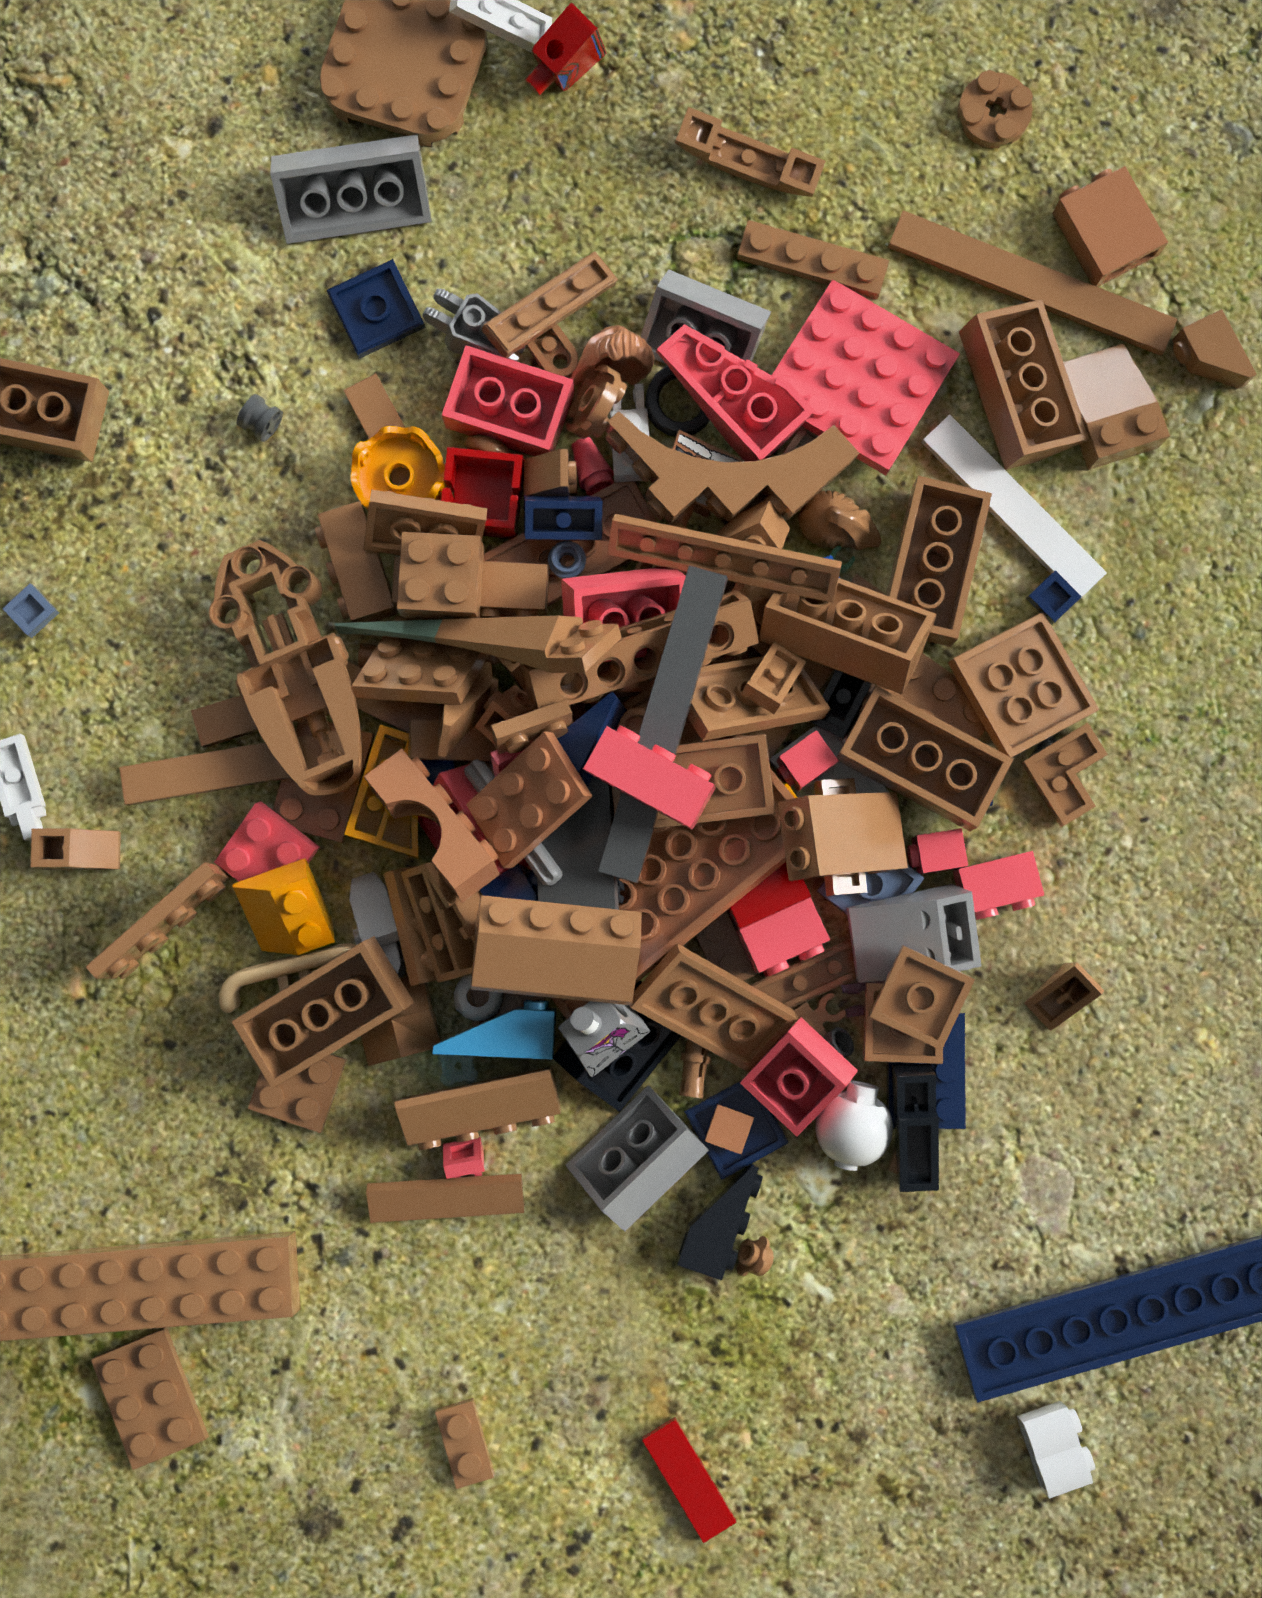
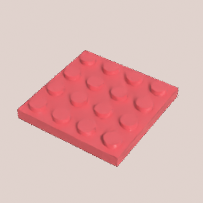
[772,279,960,476]

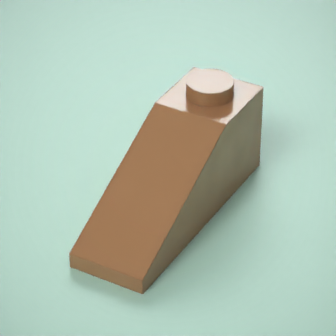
[437,661,498,757]

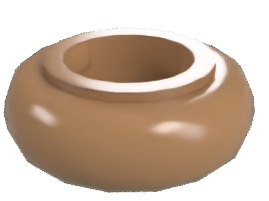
[465,435,510,453]

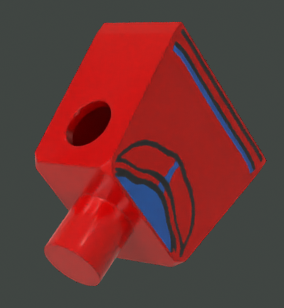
[524,2,607,96]

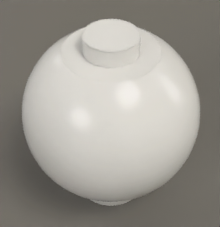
[815,1080,893,1171]

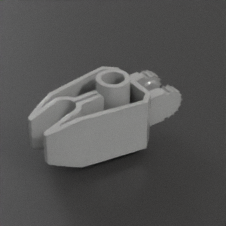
[422,288,526,361]
[349,871,406,978]

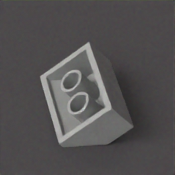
[641,270,771,364]
[566,1085,709,1231]

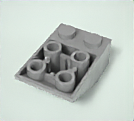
[847,884,981,983]

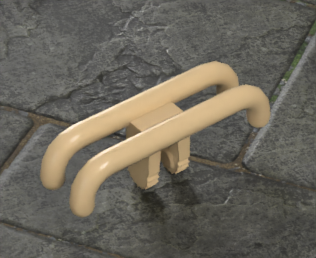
[219,943,356,1013]

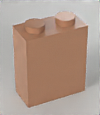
[1052,166,1168,287]

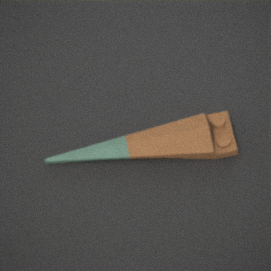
[334,615,621,673]

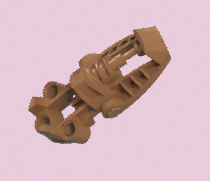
[209,540,362,796]

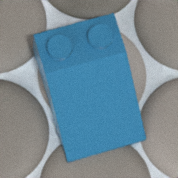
[433,1000,556,1059]

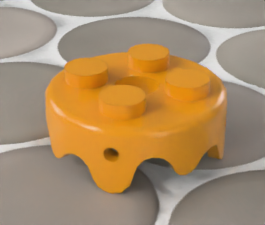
[351,426,446,511]

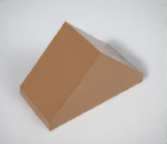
[1024,962,1104,1031]

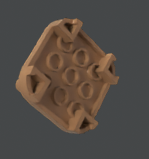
[320,0,488,147]

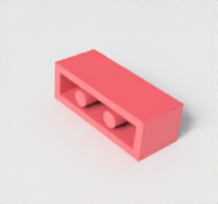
[583,725,715,830]

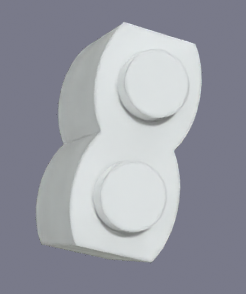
[1017,1401,1095,1499]

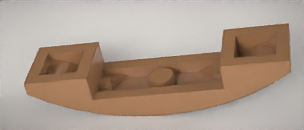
[675,107,826,197]

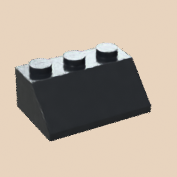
[553,980,681,1112]

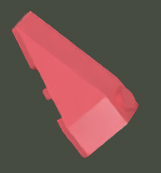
[656,324,815,462]

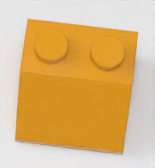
[233,858,335,955]

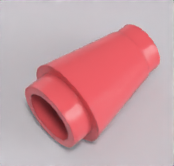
[571,437,614,496]

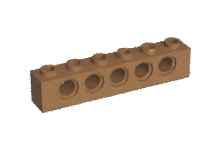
[520,590,759,710]

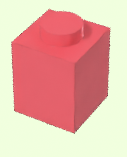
[776,730,839,792]
[907,828,968,875]

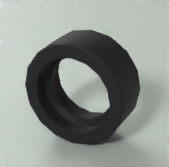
[645,365,710,437]

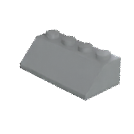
[270,134,432,244]

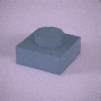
[2,583,59,638]

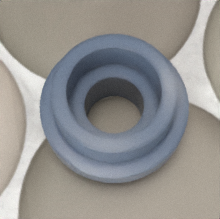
[548,541,586,579]

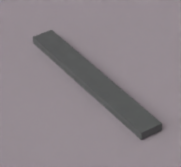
[598,565,728,883]

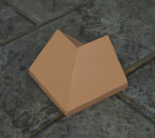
[361,976,442,1066]

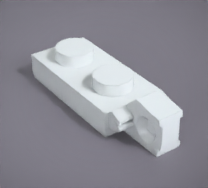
[0,734,47,842]

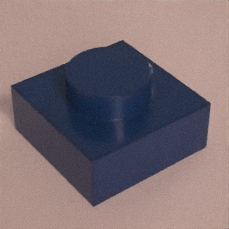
[1026,570,1082,625]

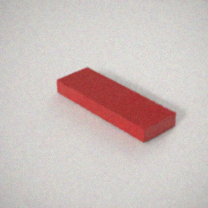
[642,1417,737,1543]

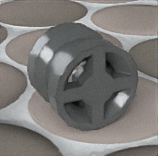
[236,394,283,442]

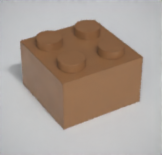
[397,532,484,620]

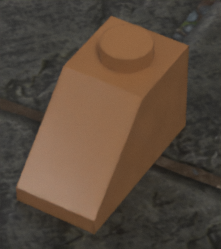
[1172,309,1257,389]

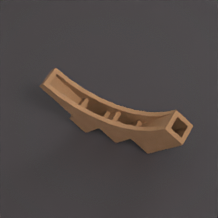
[605,411,860,524]

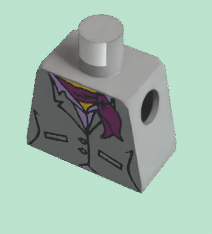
[559,1001,651,1077]

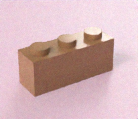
[315,501,399,622]

